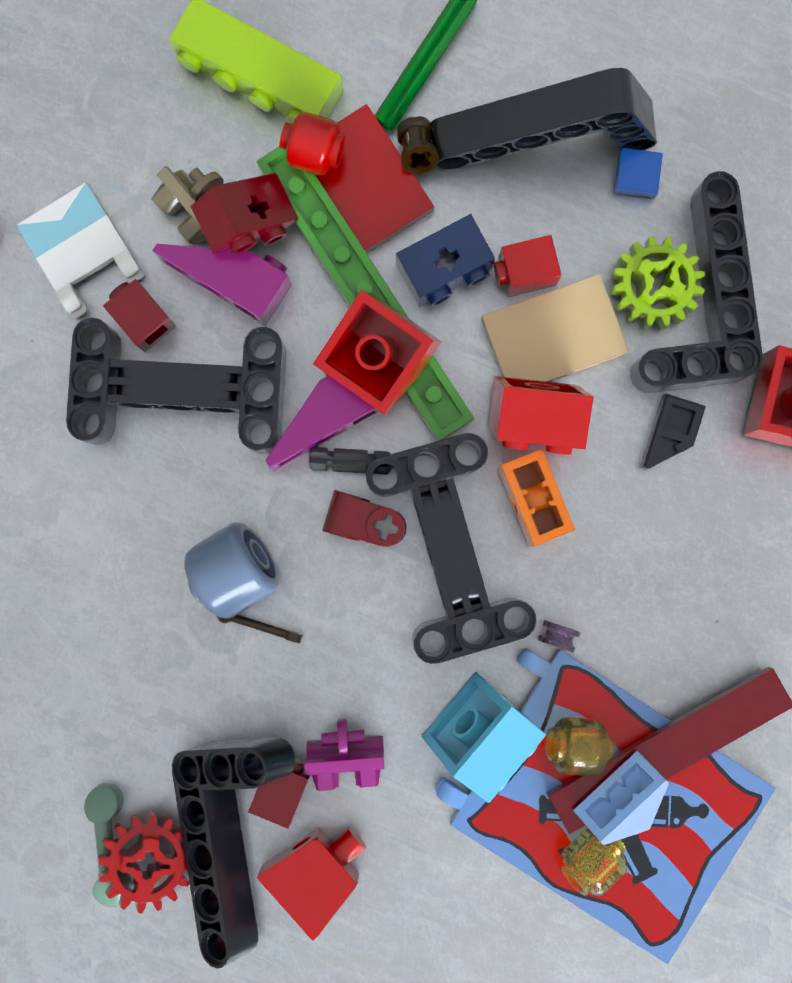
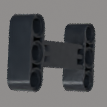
[66,317,286,454]
[366,433,537,664]

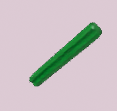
[375,0,477,131]

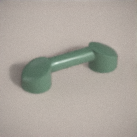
[84,783,132,907]

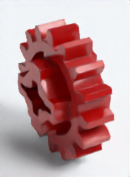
[97,812,189,914]

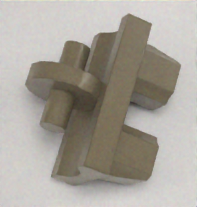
[151,166,224,244]

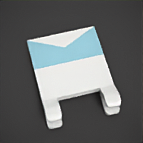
[16,182,144,319]

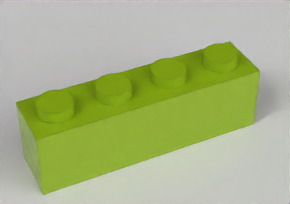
[169,0,343,124]

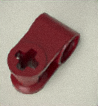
[322,490,407,547]

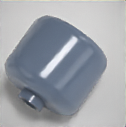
[184,522,279,618]

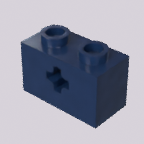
[396,214,495,307]

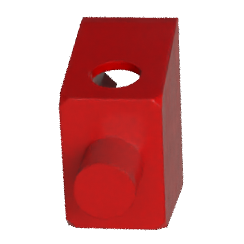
[257,827,366,941]

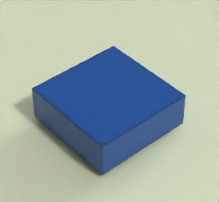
[614,148,663,198]

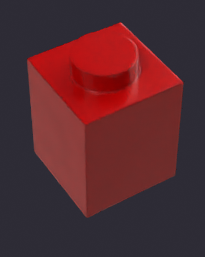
[493,235,562,297]

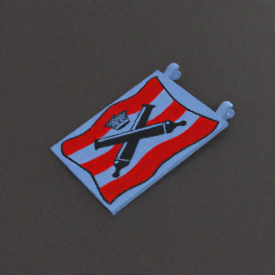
[435,648,776,964]

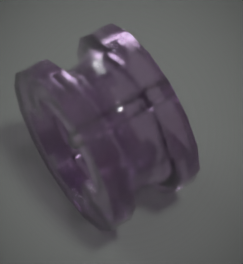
[537,620,581,652]

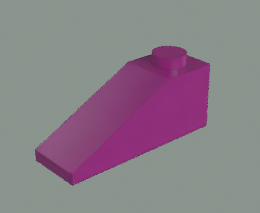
[152,243,292,327]
[265,373,379,471]

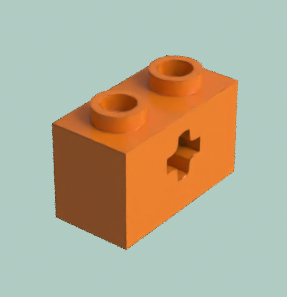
[497,449,575,547]

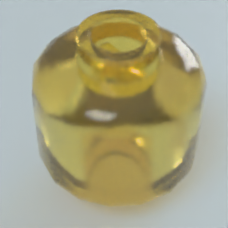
[545,717,614,776]
[561,828,627,896]

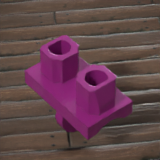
[305,718,384,791]

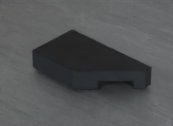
[640,393,706,470]

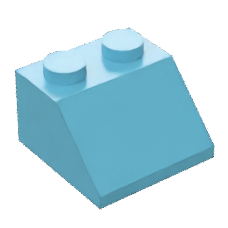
[421,672,546,803]

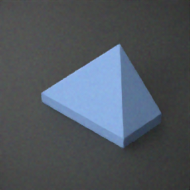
[573,751,669,845]

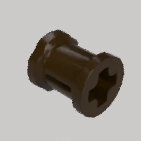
[397,116,439,174]

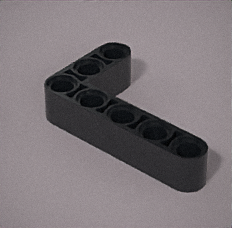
[431,68,657,170]
[630,171,763,393]
[172,737,295,969]

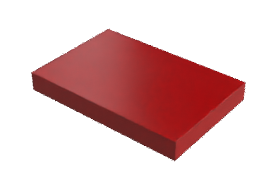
[315,104,434,253]

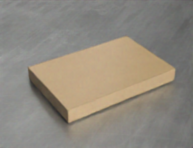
[481,274,629,382]

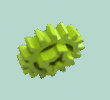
[610,236,705,330]

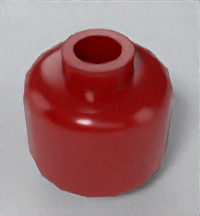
[279,112,345,176]

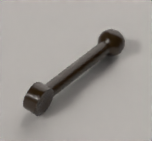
[217,615,303,643]

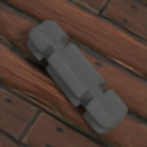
[309,447,391,475]

